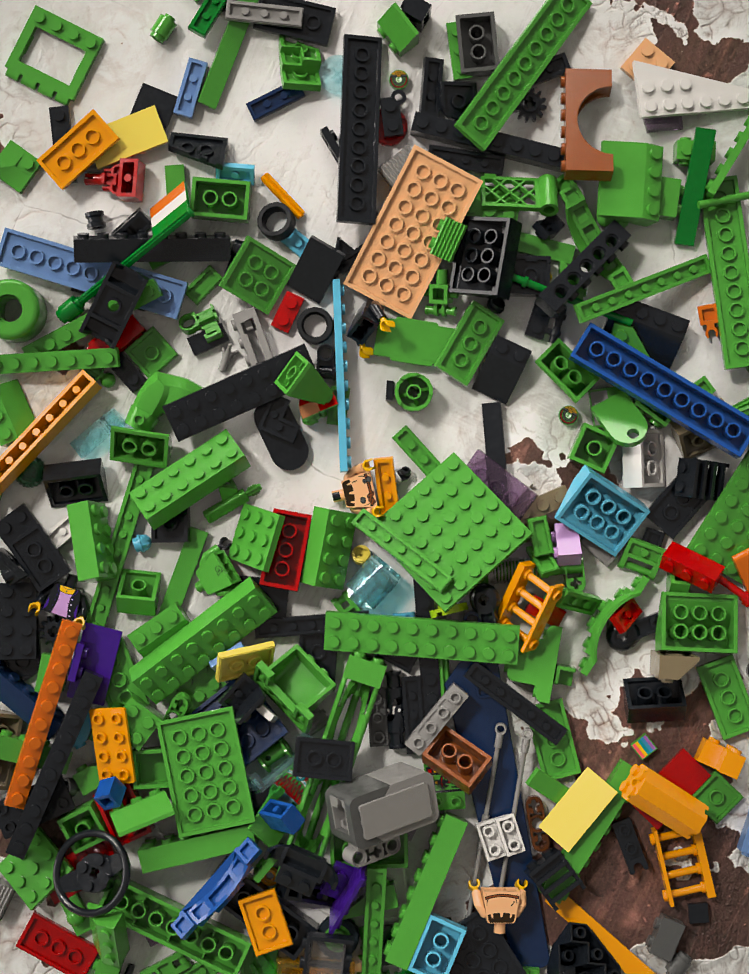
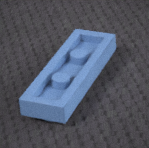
[173,57,208,119]

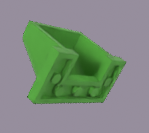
[253,644,336,735]

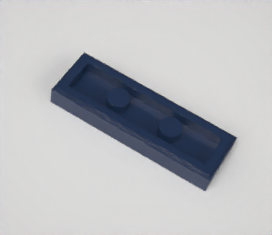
[246,86,306,122]

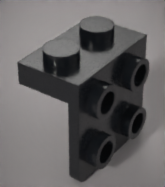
[218,672,266,725]

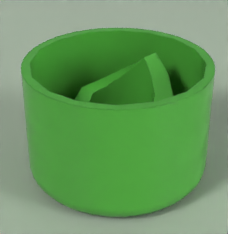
[0,279,47,343]

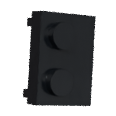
[674,458,730,501]
[524,847,586,911]

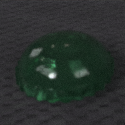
[16,457,45,488]

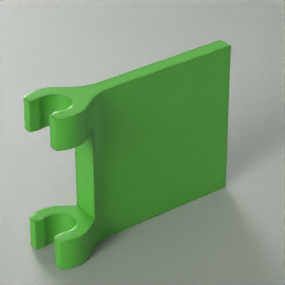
[247,784,299,848]

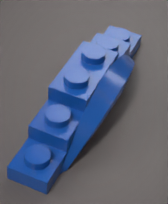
[170,837,263,940]

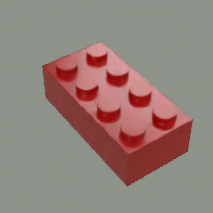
[259,508,312,592]

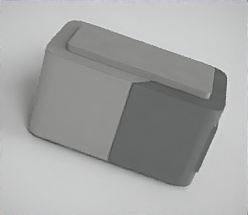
[325,762,439,868]

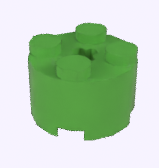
[395,373,433,412]

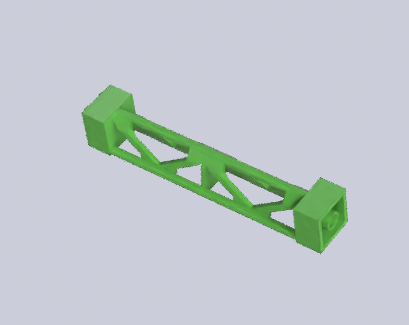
[276,651,387,875]

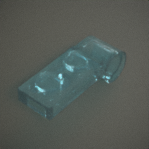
[70,408,126,458]

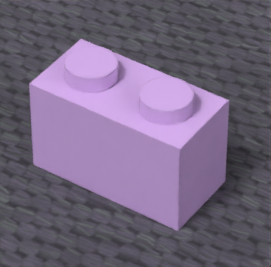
[550,523,582,566]

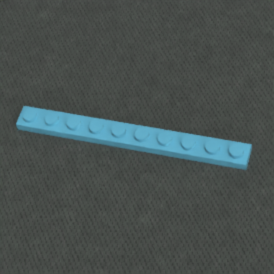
[332,279,351,473]

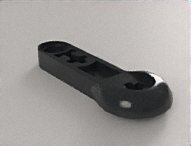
[469,583,500,664]
[606,612,658,652]

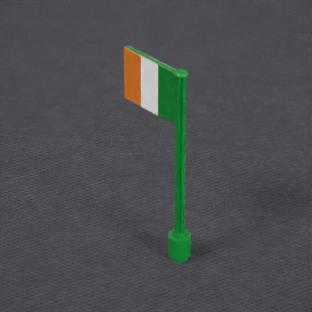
[56,181,195,323]

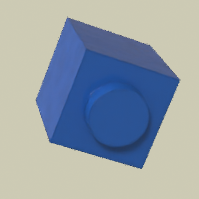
[94,776,126,810]

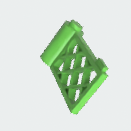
[480,173,559,217]

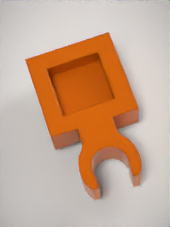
[697,303,719,338]

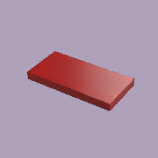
[630,748,711,830]
[16,911,98,974]

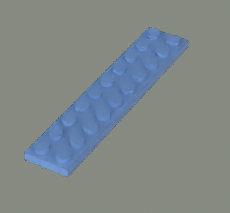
[0,227,189,320]

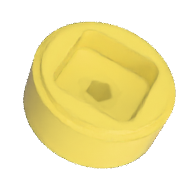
[351,545,371,565]

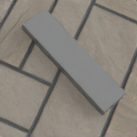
[225,0,304,29]

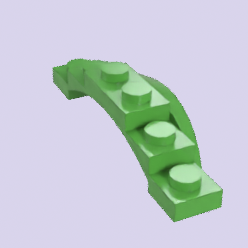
[558,182,634,289]
[578,574,650,676]

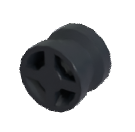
[85,210,106,230]

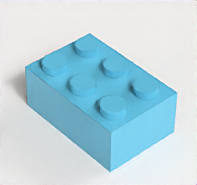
[407,911,467,974]

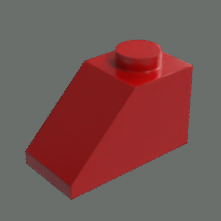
[524,594,566,626]

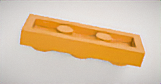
[373,456,399,515]

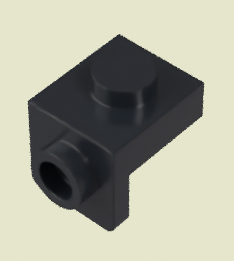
[532,214,565,241]

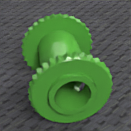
[257,738,293,773]

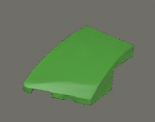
[279,36,322,92]

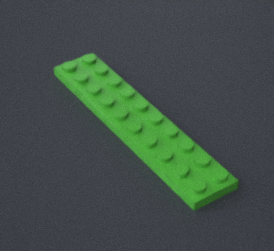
[454,0,593,151]
[701,175,749,370]
[324,611,520,665]

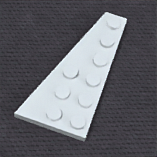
[632,60,749,119]

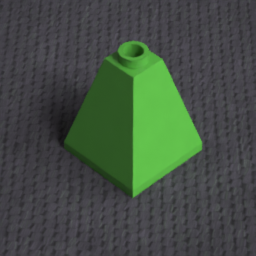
[274,351,333,405]

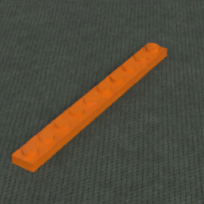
[4,618,82,810]

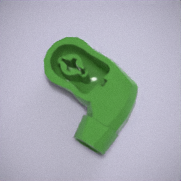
[125,372,204,432]

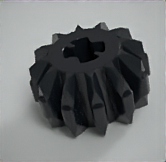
[39,615,66,647]

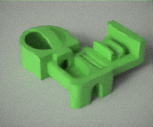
[179,304,224,343]

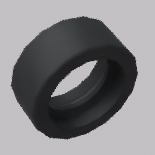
[257,202,296,241]
[297,307,334,345]

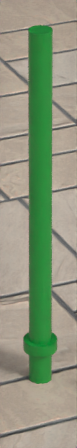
[513,274,633,327]

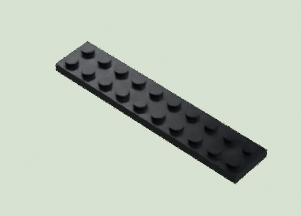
[336,34,382,225]

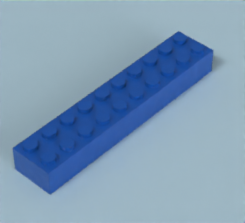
[568,322,749,459]

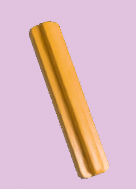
[261,173,305,219]

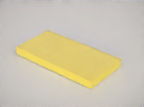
[95,105,169,170]
[538,767,618,852]

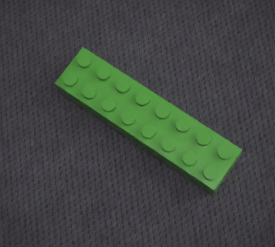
[129,577,278,705]
[383,810,468,971]
[99,874,252,974]

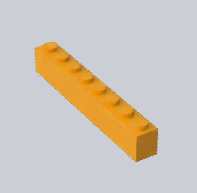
[0,370,102,495]

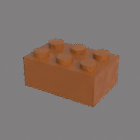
[422,725,492,795]

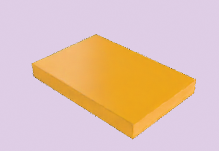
[238,888,293,957]

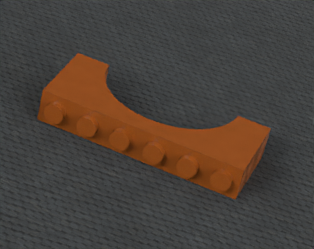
[560,68,614,181]

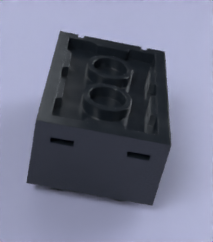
[510,255,552,297]

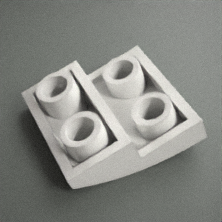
[475,813,526,862]

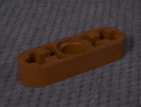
[525,795,550,852]

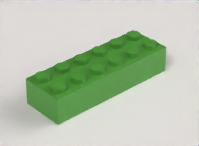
[129,429,251,530]
[137,823,260,874]

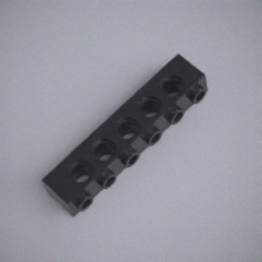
[534,219,631,318]

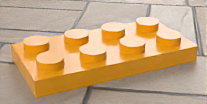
[36,109,120,190]

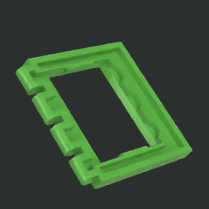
[5,5,104,106]

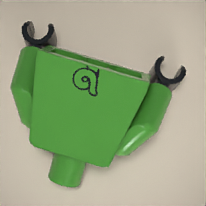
[195,537,246,597]

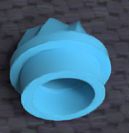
[132,534,151,553]

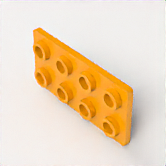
[89,707,136,783]

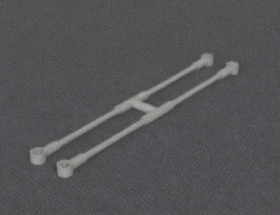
[465,722,533,917]

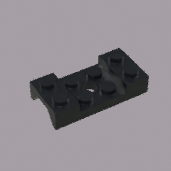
[79,260,150,349]

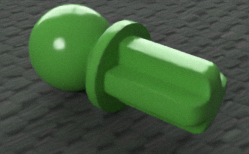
[82,368,116,388]

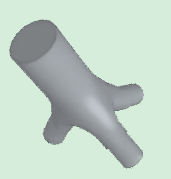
[218,343,239,372]

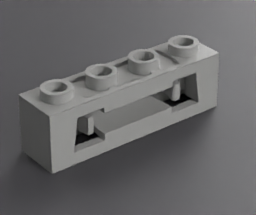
[231,307,273,367]
[405,682,469,756]

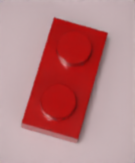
[271,291,305,334]
[609,598,643,634]

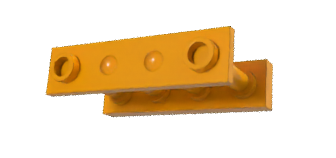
[498,560,565,653]
[649,827,716,907]

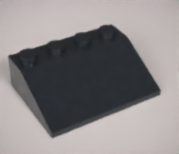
[448,216,522,300]
[603,301,690,369]

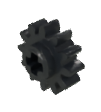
[514,87,547,123]

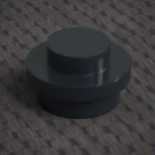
[487,299,505,314]

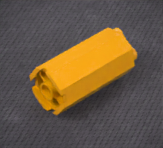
[619,763,709,839]

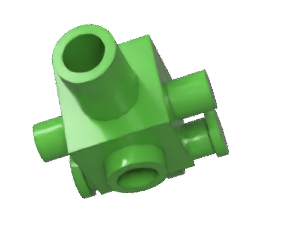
[424,269,459,317]

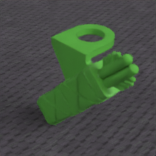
[203,479,262,523]

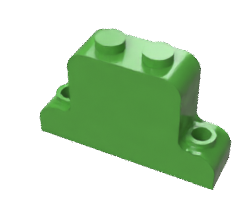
[503,626,563,704]

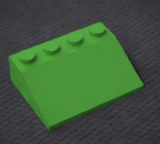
[597,140,663,227]
[655,591,738,654]

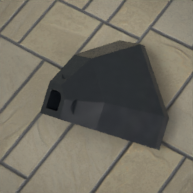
[547,922,621,974]

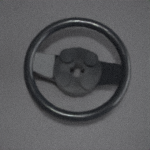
[53,829,131,917]

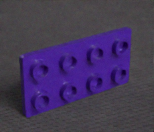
[67,622,123,706]
[320,860,367,935]

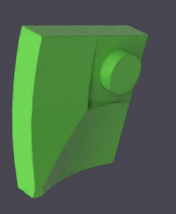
[0,140,41,194]

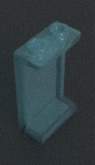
[247,732,311,794]

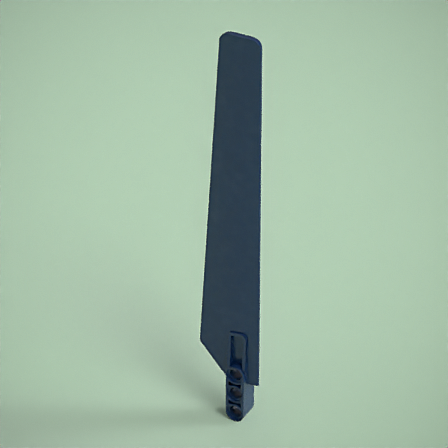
[444,610,550,968]

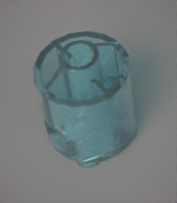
[346,554,401,610]

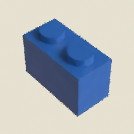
[259,799,305,835]

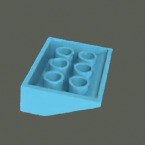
[555,465,650,557]

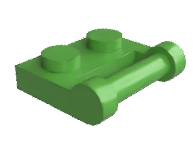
[617,536,666,580]

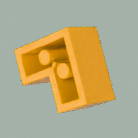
[694,736,746,780]

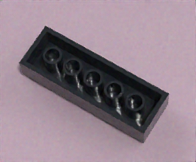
[209,855,319,961]

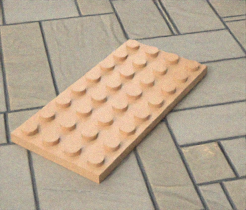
[343,144,483,319]

